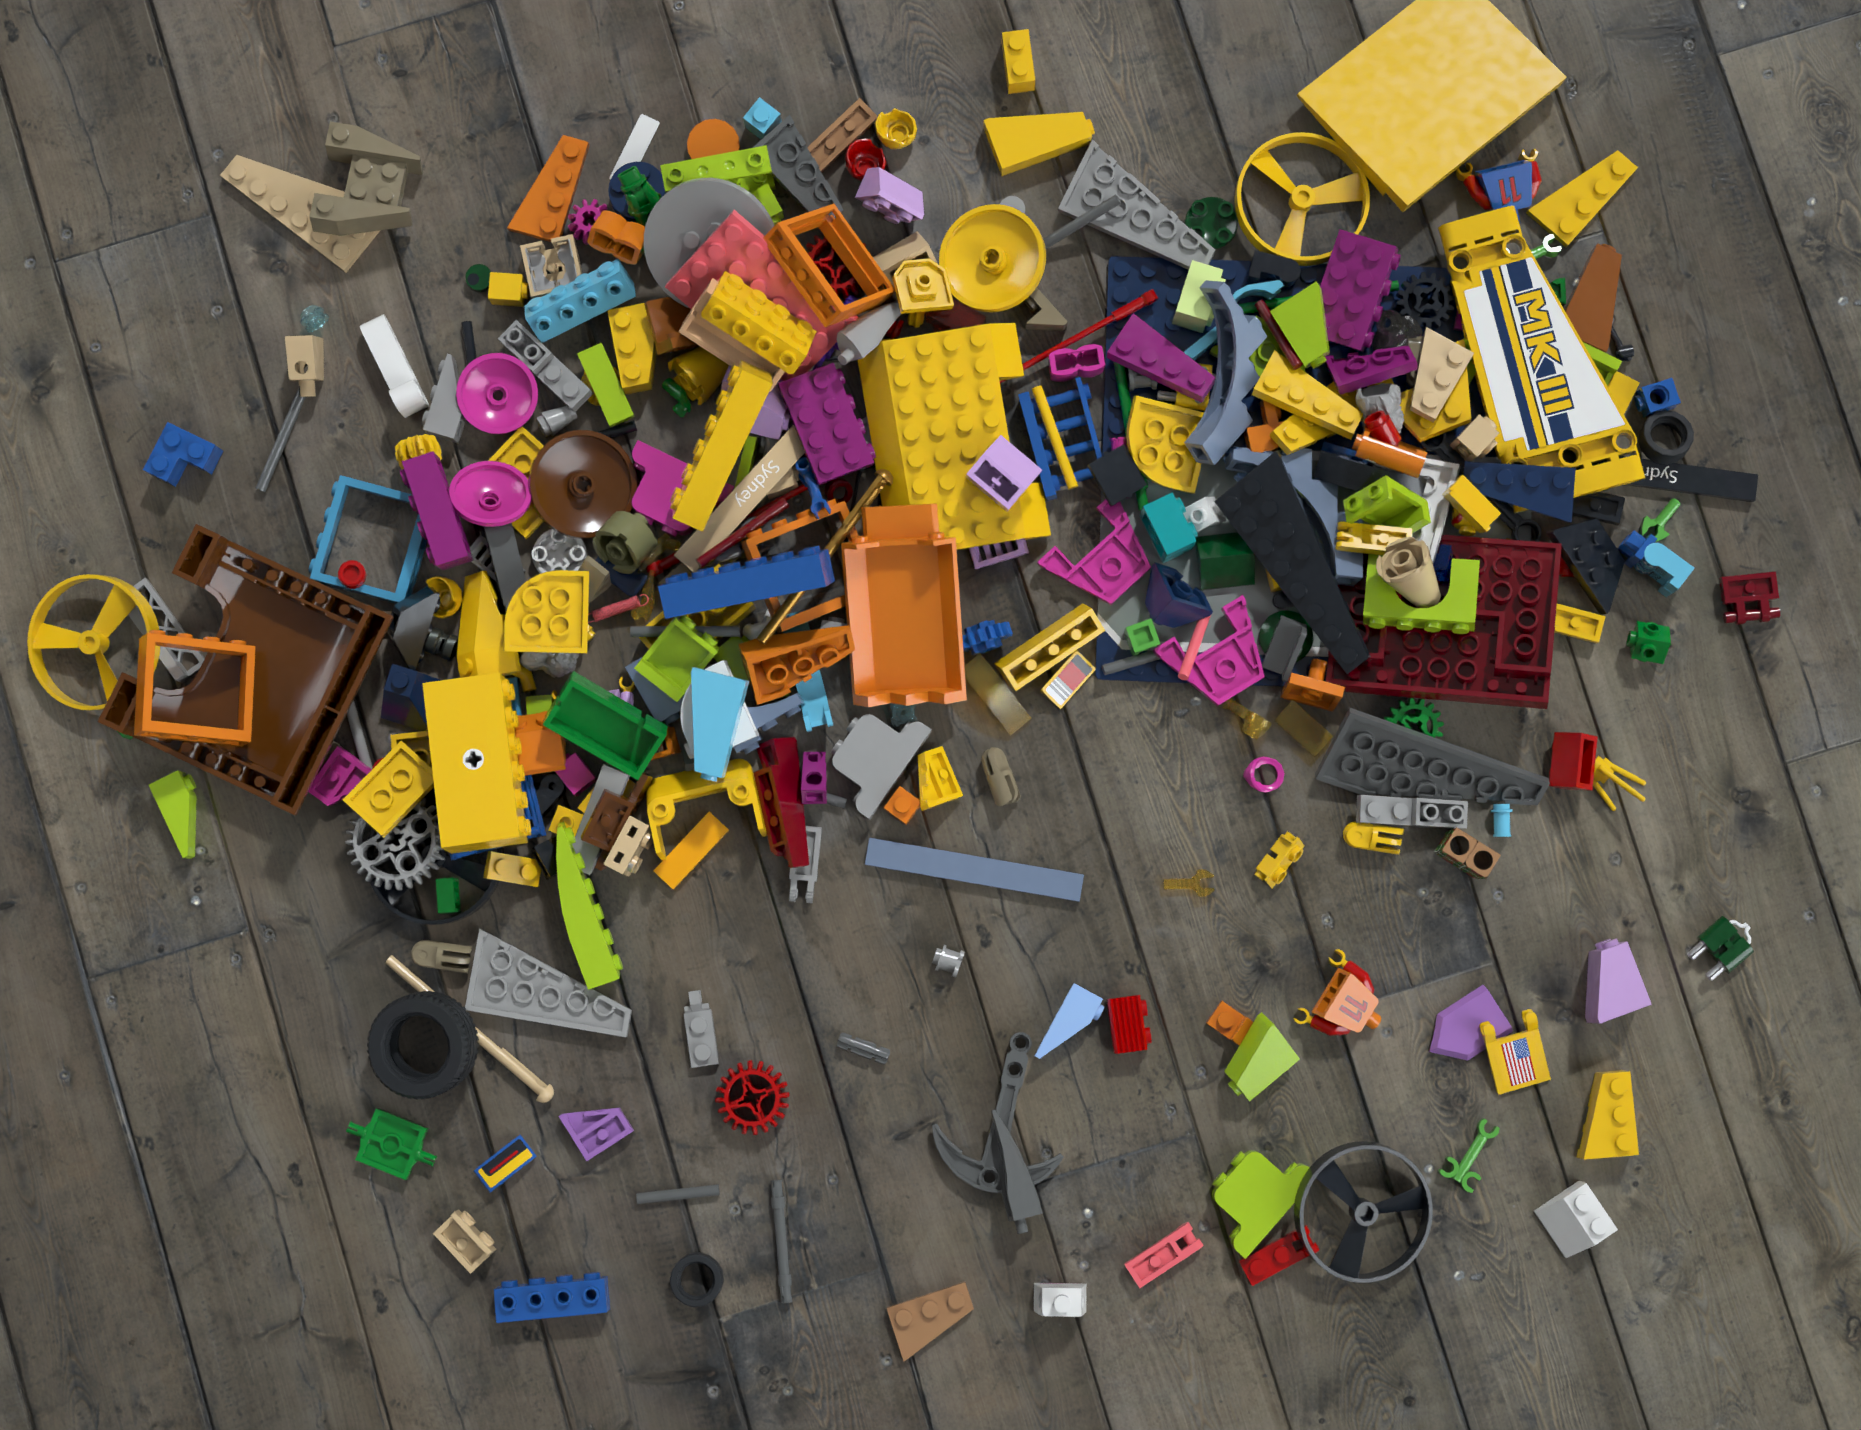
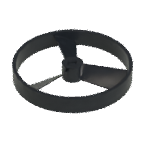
[367,788,504,925]
[1294,1141,1433,1283]

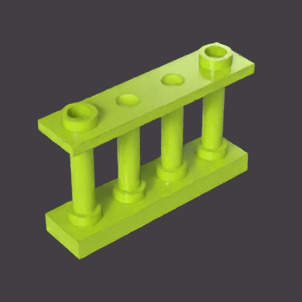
[660,145,776,193]

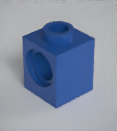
[1634,378,1681,418]

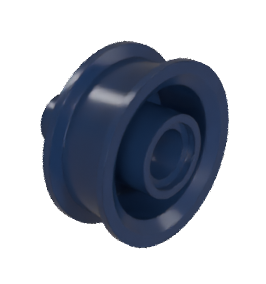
[608,162,666,223]

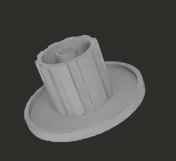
[644,178,774,308]

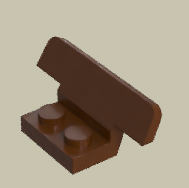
[581,773,653,871]

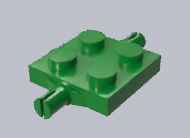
[346,1108,437,1180]

